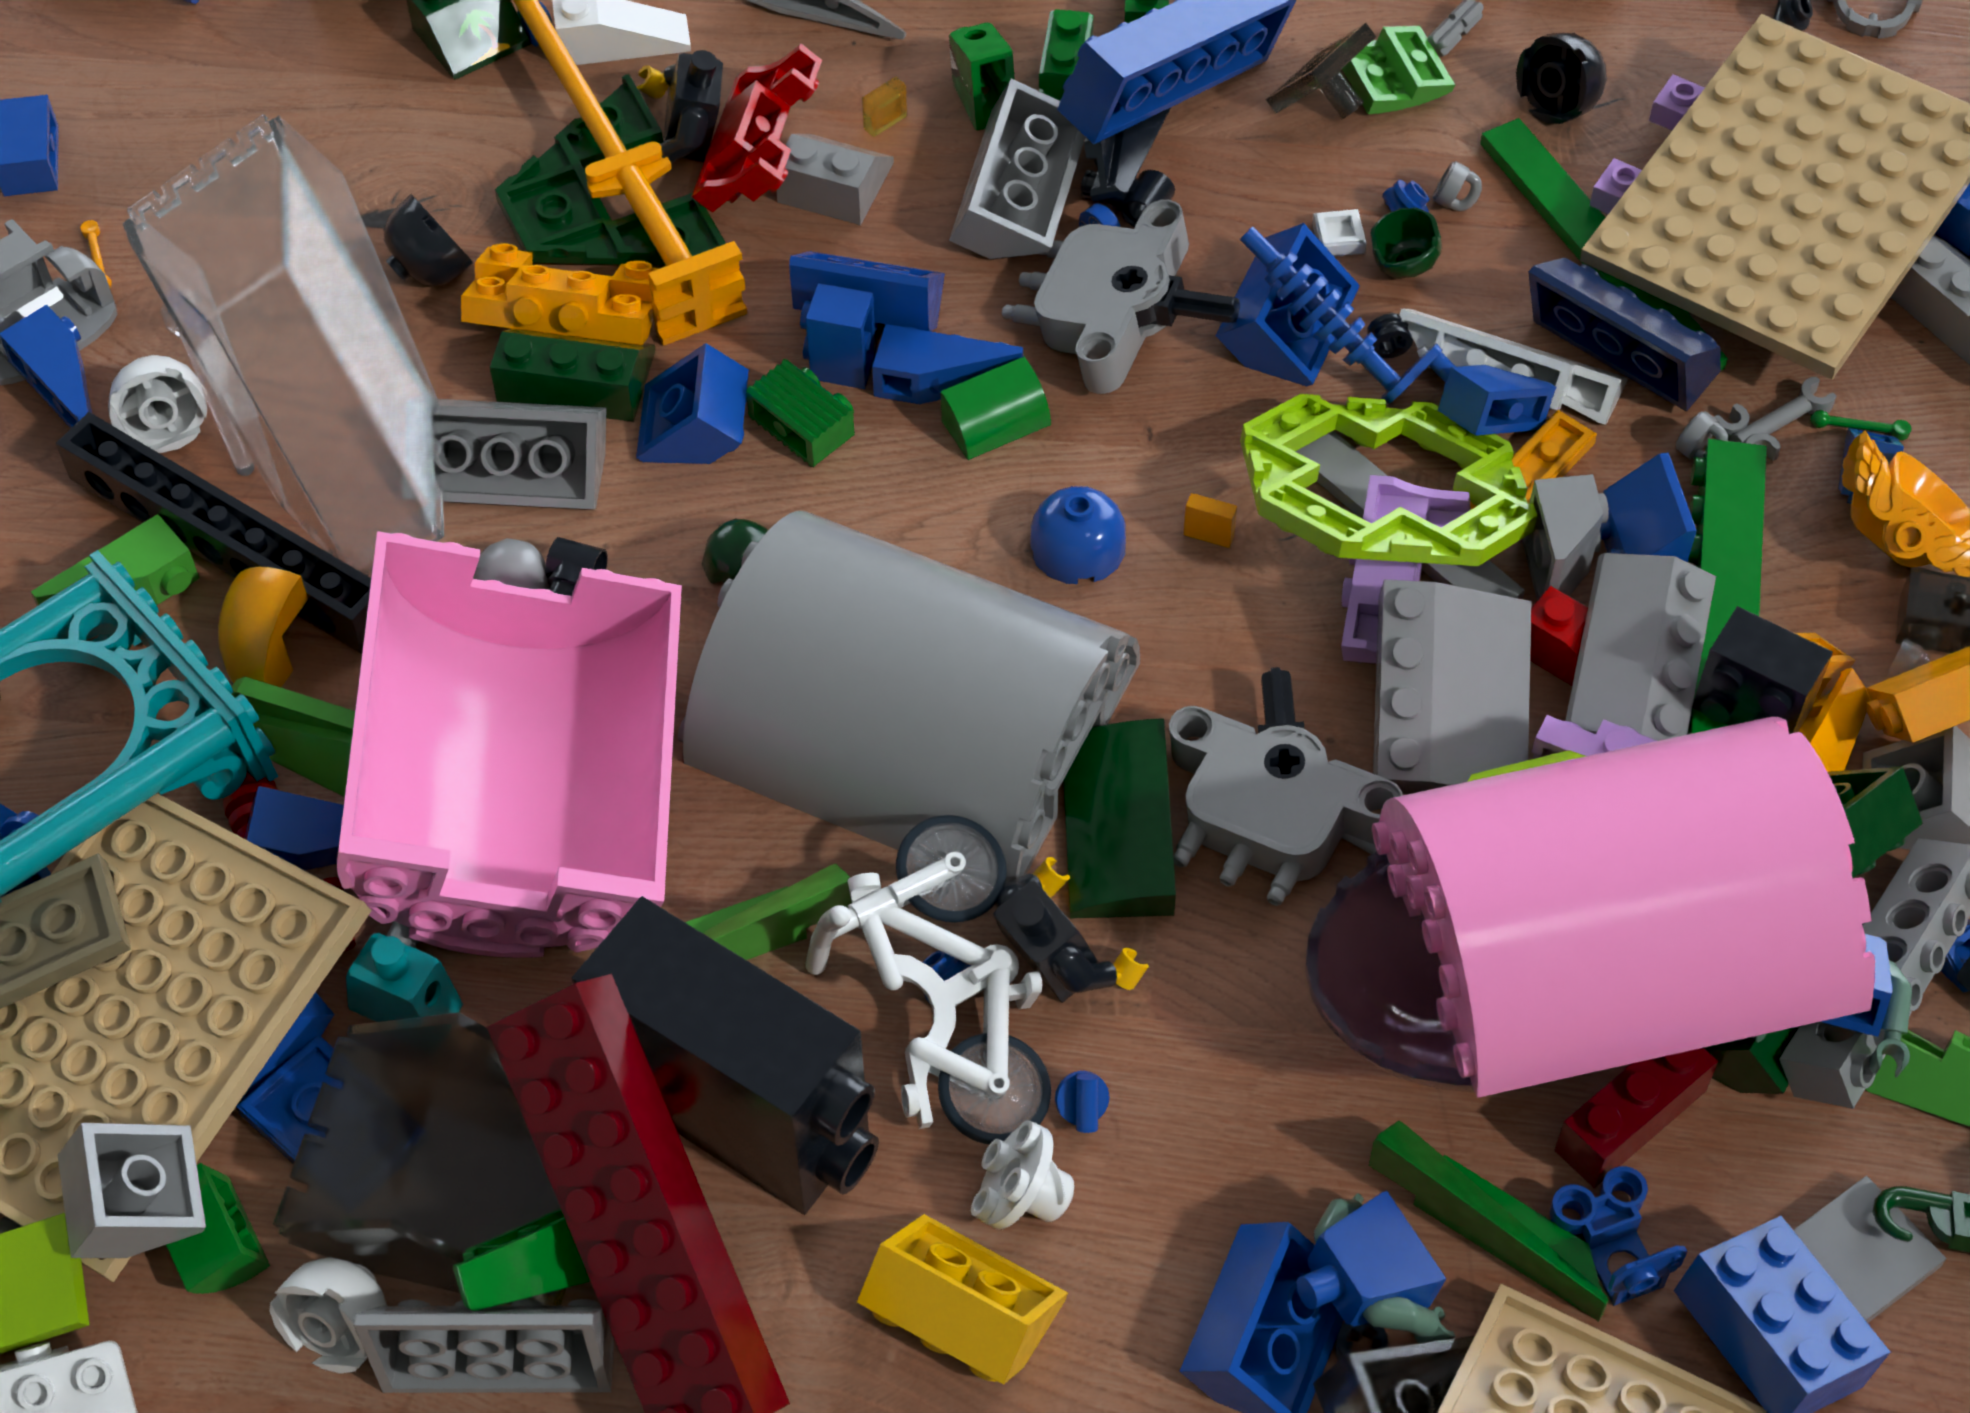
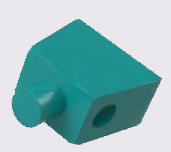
[346,933,463,1048]

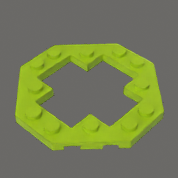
[1240,394,1537,566]

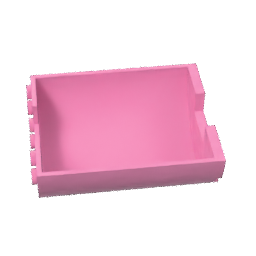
[337,531,682,958]
[1372,717,1875,1098]

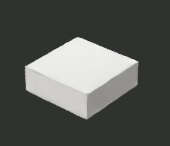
[1312,209,1366,256]

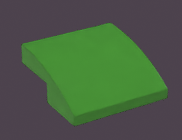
[1334,26,1455,114]

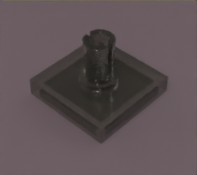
[1266,23,1376,119]

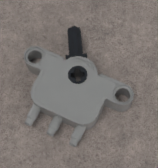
[1169,667,1403,906]

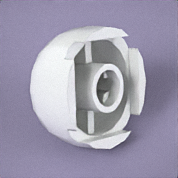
[108,355,207,453]
[269,1257,387,1374]

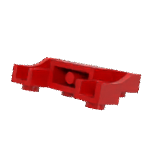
[691,44,822,213]

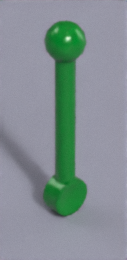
[1810,410,1912,440]

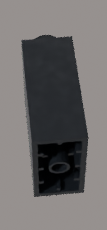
[572,896,879,1215]

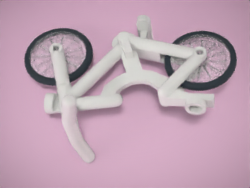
[806,815,1051,1145]

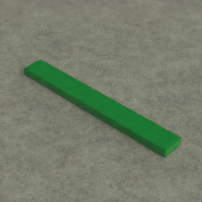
[1480,118,1728,370]

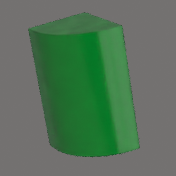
[941,356,1051,460]
[166,1163,270,1294]

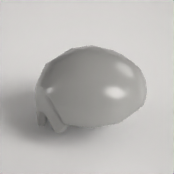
[473,538,550,590]

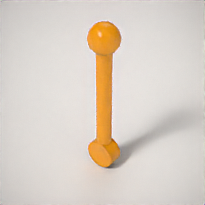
[80,220,112,288]

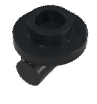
[1773,0,1813,31]

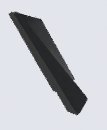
[1084,107,1171,201]

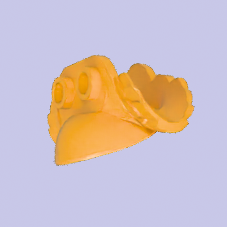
[1842,430,1970,578]

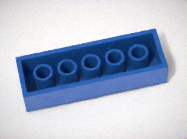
[1057,0,1297,144]

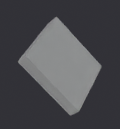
[1793,1175,1947,1323]

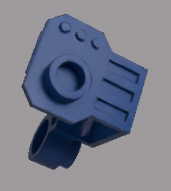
[1549,1166,1688,1306]

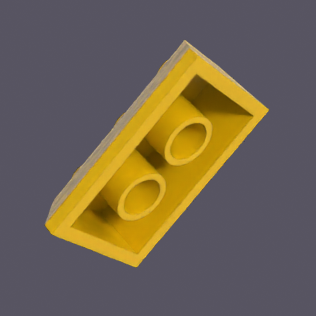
[857,1214,1068,1385]

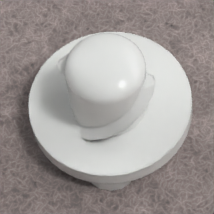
[971,1120,1074,1230]

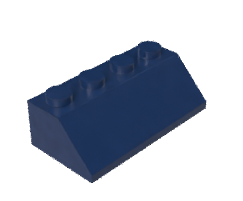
[1528,258,1721,412]

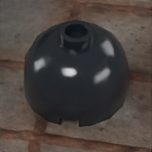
[1516,33,1607,124]
[384,194,474,286]

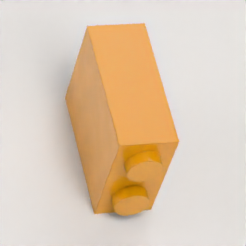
[1866,646,1970,743]

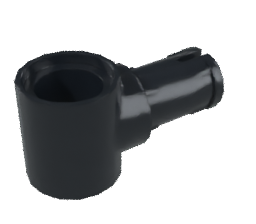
[1080,169,1175,227]
[545,537,608,596]

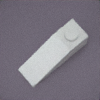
[552,0,691,65]

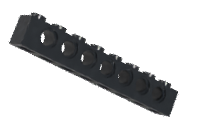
[56,412,371,654]

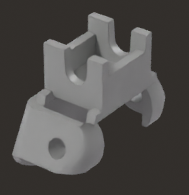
[0,219,118,385]

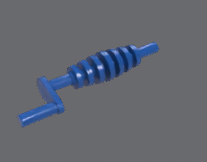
[1240,226,1456,405]

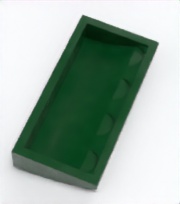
[1063,718,1176,919]

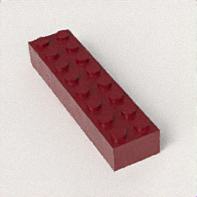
[487,974,790,1413]

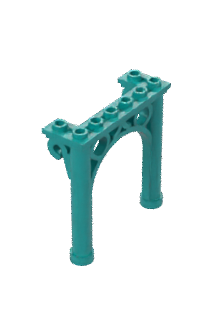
[0,550,278,903]

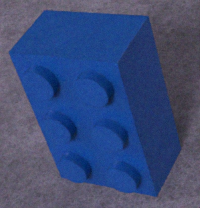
[1673,1216,1891,1413]

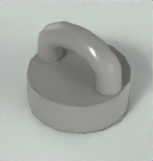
[1433,161,1482,212]
[1676,411,1728,459]

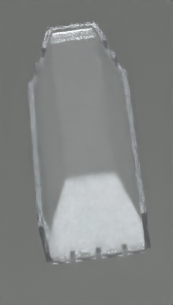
[122,114,444,578]

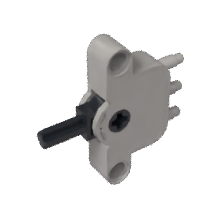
[1002,200,1240,394]

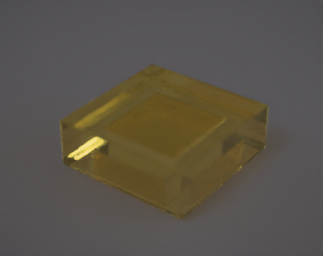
[862,76,907,137]

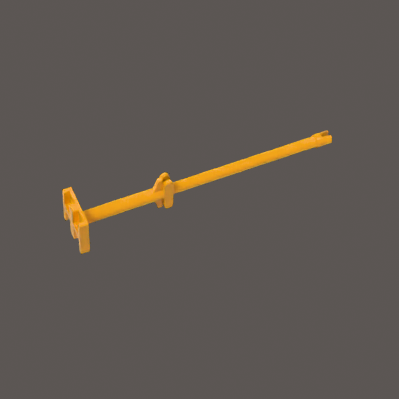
[513,0,748,346]

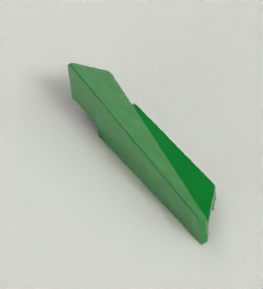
[1368,1120,1609,1322]
[453,1208,590,1311]

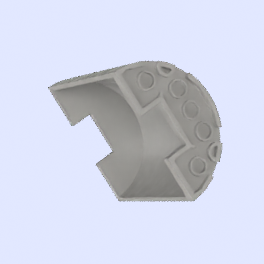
[678,510,1140,888]

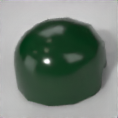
[1370,208,1442,279]
[702,519,768,584]

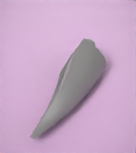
[747,0,906,40]

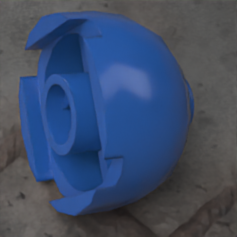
[1030,486,1126,584]

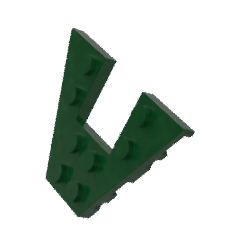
[495,74,726,265]

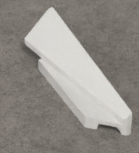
[1399,309,1628,425]

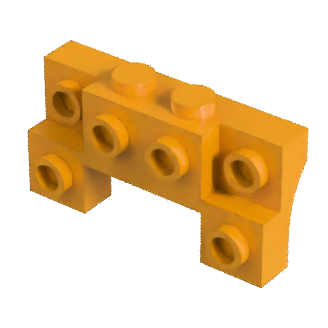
[461,243,660,346]

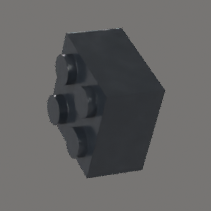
[1692,606,1833,734]

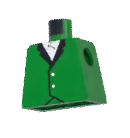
[949,23,1015,131]

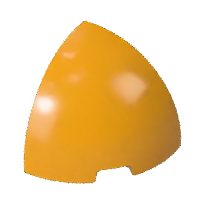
[218,567,308,688]

